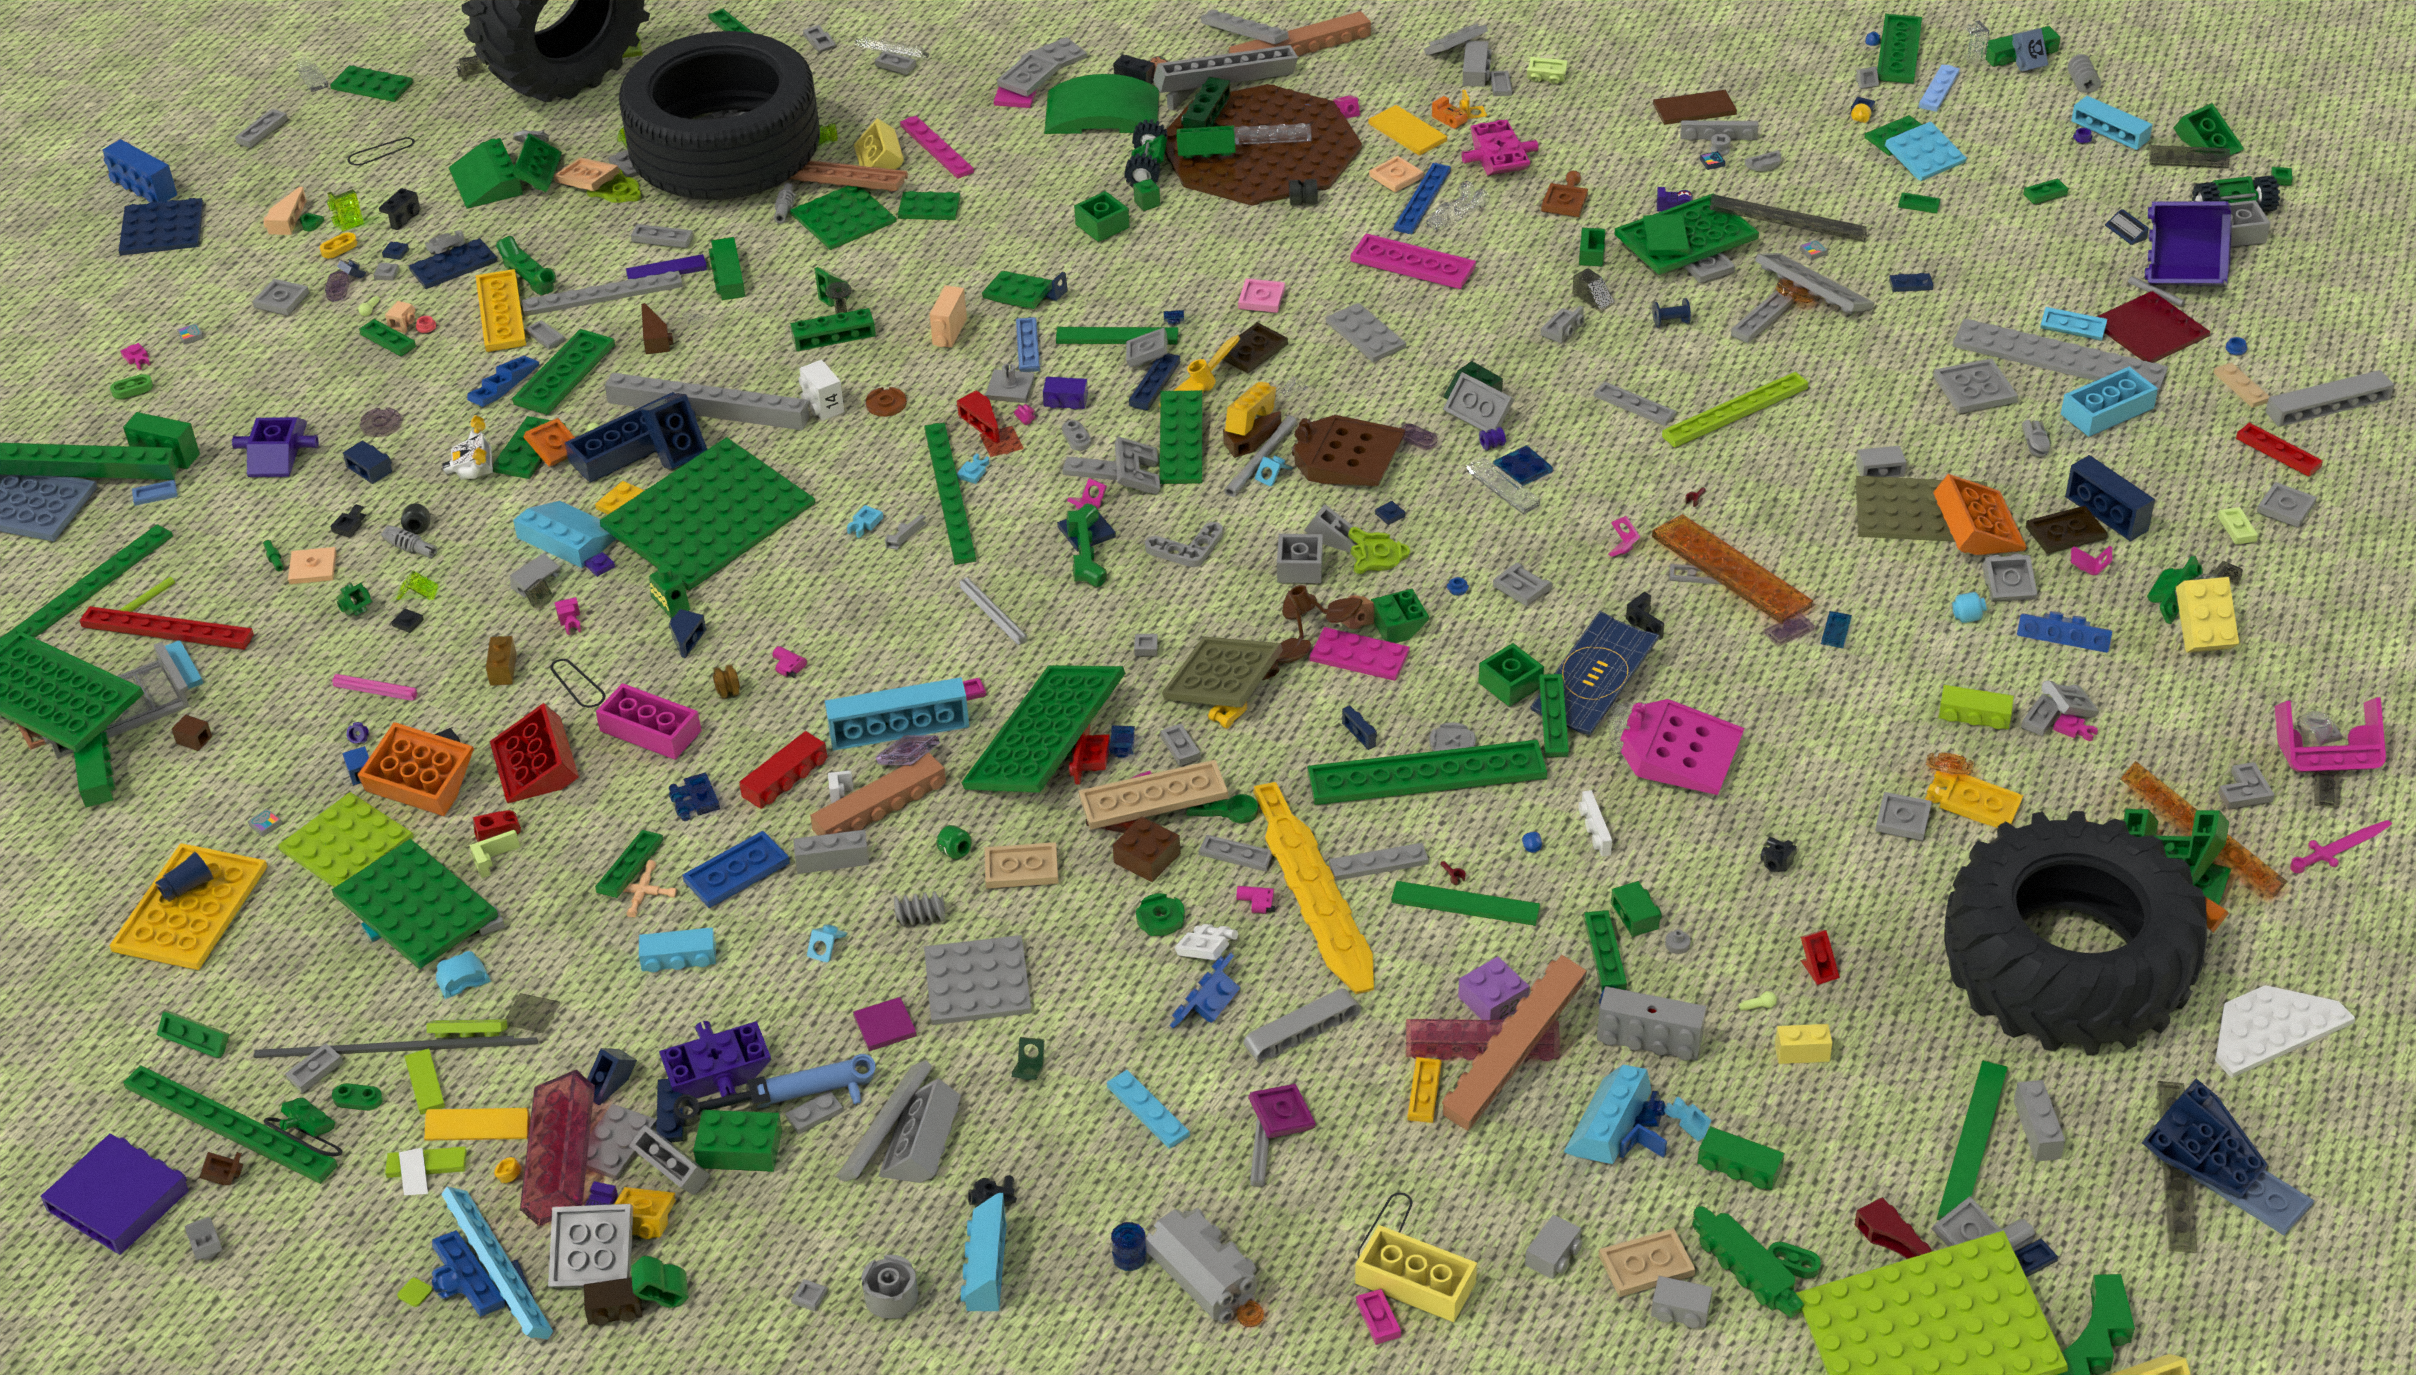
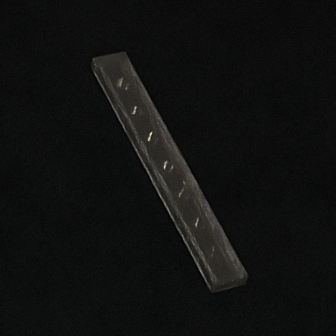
[1710,194,1867,242]
[2157,1081,2197,1253]

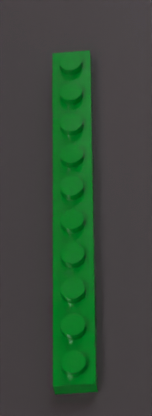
[924,422,976,565]
[0,524,173,648]
[123,1065,338,1184]

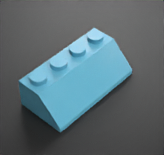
[1564,1065,1652,1164]
[961,1193,1007,1311]

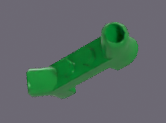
[496,236,556,295]
[1067,503,1107,588]

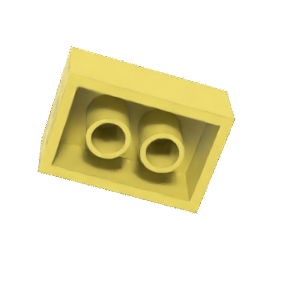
[2176,577,2239,653]

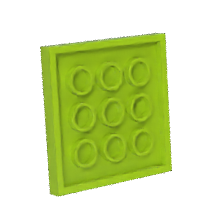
[278,792,414,887]

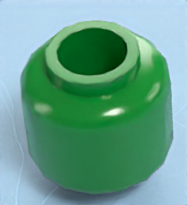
[936,825,972,859]

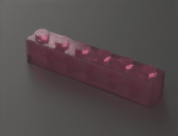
[1406,1019,1560,1061]

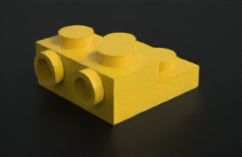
[614,1187,676,1239]

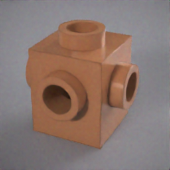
[1342,595,1374,629]

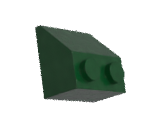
[1443,361,1503,400]

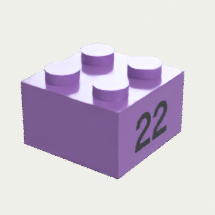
[1458,956,1530,1027]

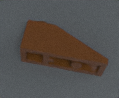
[641,303,674,354]

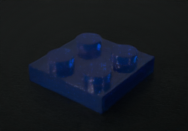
[1493,445,1553,488]

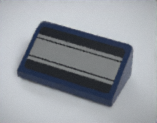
[2105,209,2149,245]

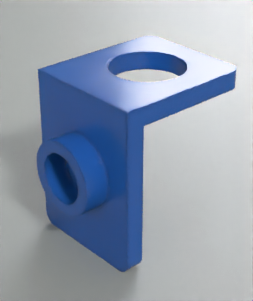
[1619,1124,1667,1158]

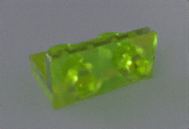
[327,189,364,232]

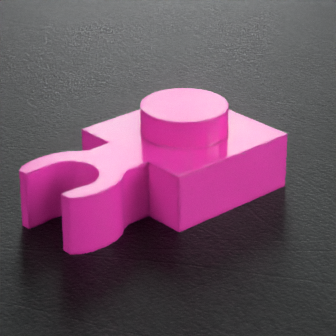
[120,343,150,370]
[2053,713,2098,741]

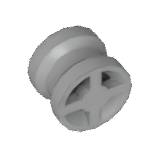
[1710,134,1731,156]

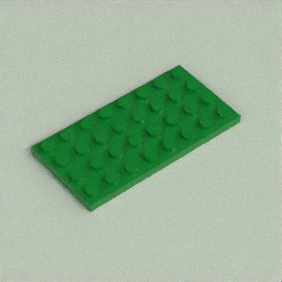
[0,631,144,753]
[961,665,1126,793]

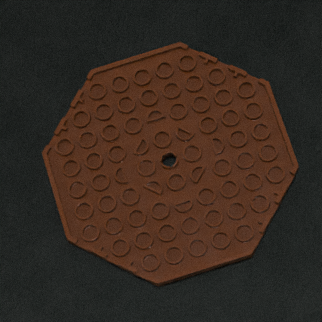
[1164,84,1362,206]

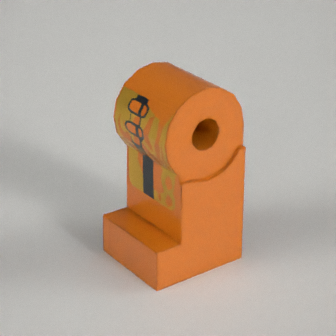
[1432,96,1468,129]

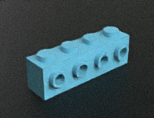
[2071,96,2153,150]

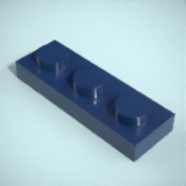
[656,1079,684,1143]

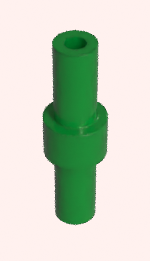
[263,540,284,572]

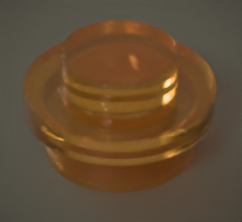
[1237,1301,1264,1327]

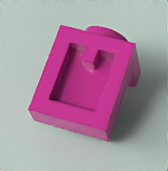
[1333,95,1360,118]

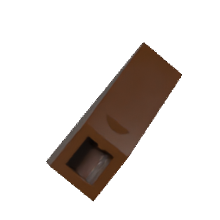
[1223,411,1282,458]

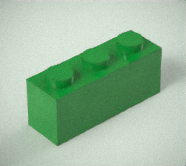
[1176,125,1236,158]
[1697,1126,1785,1190]

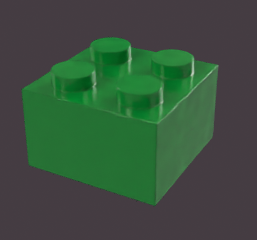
[1074,191,1130,242]
[1478,643,1544,707]

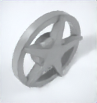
[513,129,549,143]

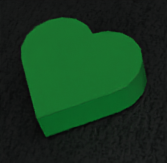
[300,213,325,232]

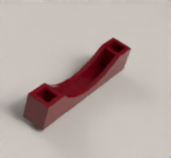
[1854,1197,1932,1259]

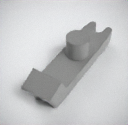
[885,514,926,549]

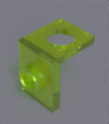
[396,571,438,600]

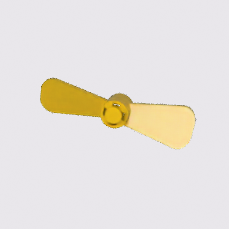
[1159,335,1240,406]

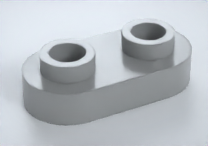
[1062,420,1091,451]

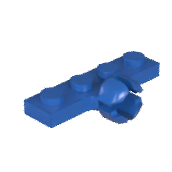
[431,1230,505,1317]

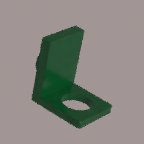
[1011,1037,1045,1080]

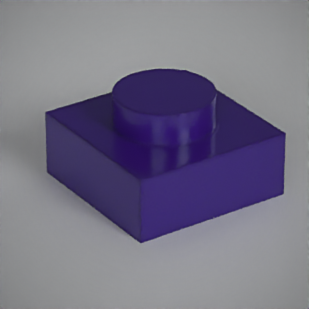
[584,552,615,577]

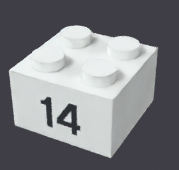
[798,360,844,421]

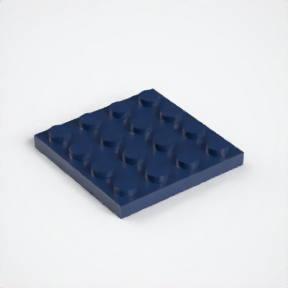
[118,198,204,256]

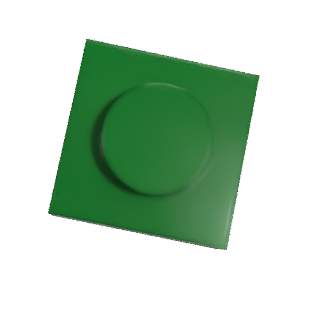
[2271,167,2293,186]

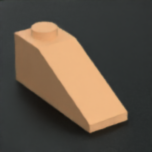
[264,187,307,235]

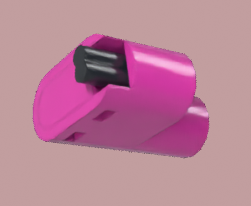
[772,646,807,678]
[1236,886,1275,914]

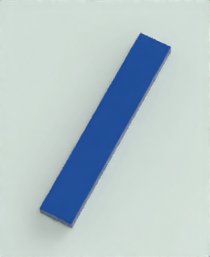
[1394,163,1451,234]

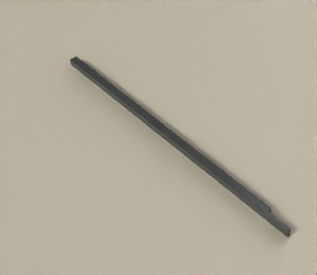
[253,1035,538,1058]

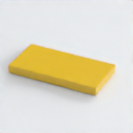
[1368,105,1447,156]

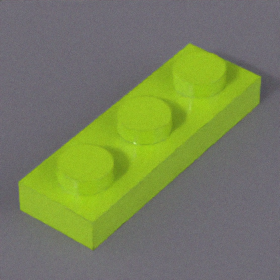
[426,1019,507,1037]

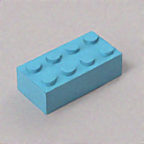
[2061,366,2158,437]

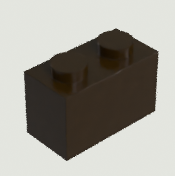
[584,1277,643,1326]

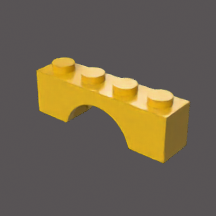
[1225,382,1276,436]

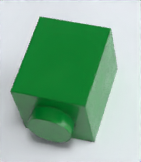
[1133,179,1160,212]

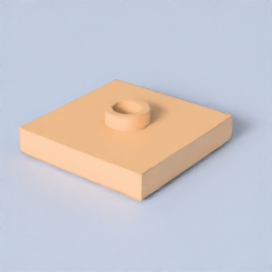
[1369,156,1424,193]
[288,547,336,584]

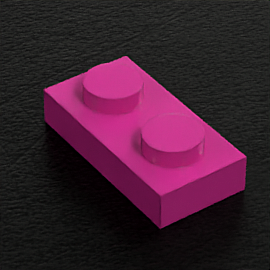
[1356,1289,1401,1345]

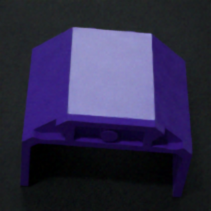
[2145,201,2232,287]

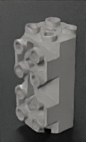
[1146,1208,1257,1324]

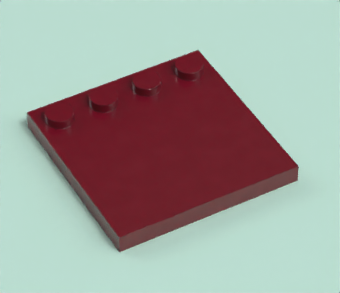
[2096,291,2211,363]

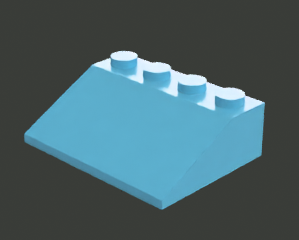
[513,501,617,568]

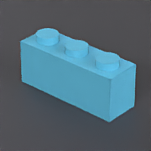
[639,927,716,972]

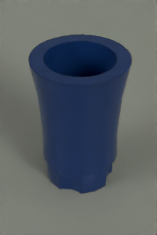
[155,852,214,902]

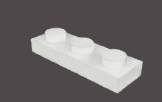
[1579,790,1612,857]

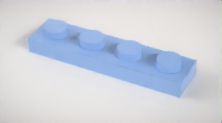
[1918,64,1960,112]

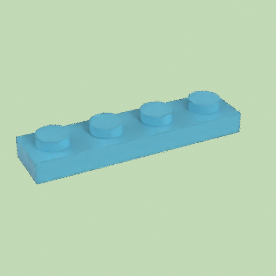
[1107,1070,1190,1149]

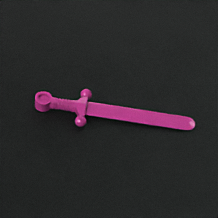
[2290,820,2392,873]

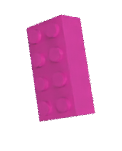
[596,683,701,760]

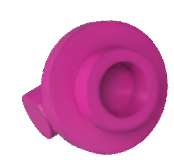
[1014,404,1036,425]

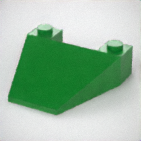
[2123,809,2230,886]

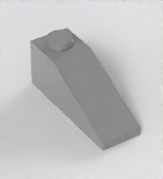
[1304,504,1358,553]

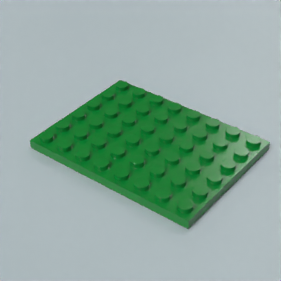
[600,437,816,591]

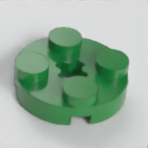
[1136,893,1185,936]

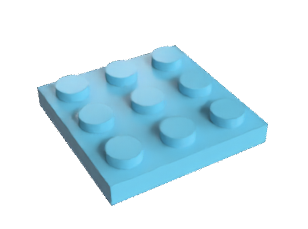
[1885,122,1967,181]

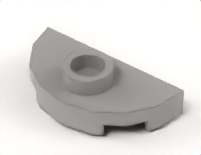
[1744,150,1781,171]

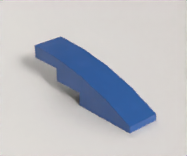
[467,355,539,407]

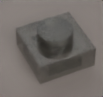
[524,579,554,609]

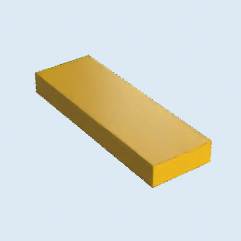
[1407,1057,1442,1123]

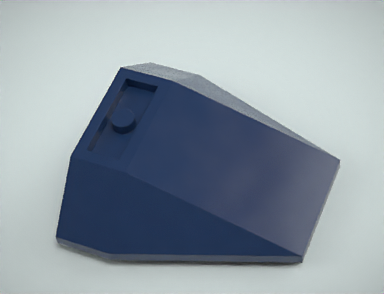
[2142,1078,2268,1199]

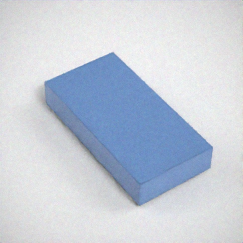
[132,480,178,506]

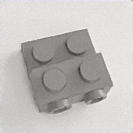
[1982,554,2037,602]

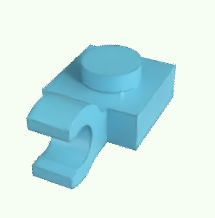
[1664,1097,1711,1141]

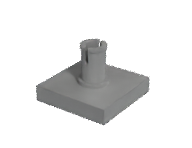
[985,363,1035,403]

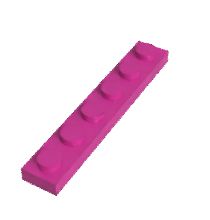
[900,115,974,179]

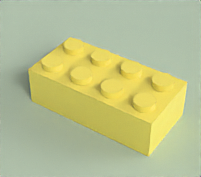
[1355,1225,1477,1322]

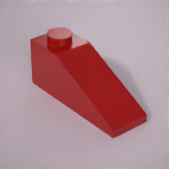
[957,390,1000,445]

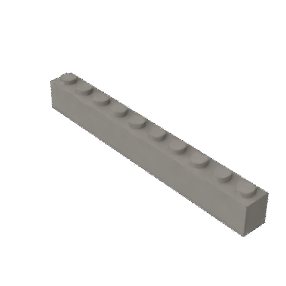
[605,373,810,430]

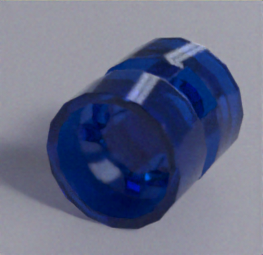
[1111,1222,1147,1271]

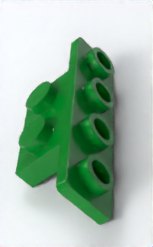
[2147,556,2203,624]

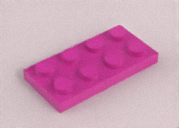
[1309,627,1410,681]

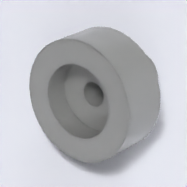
[1665,930,1690,954]

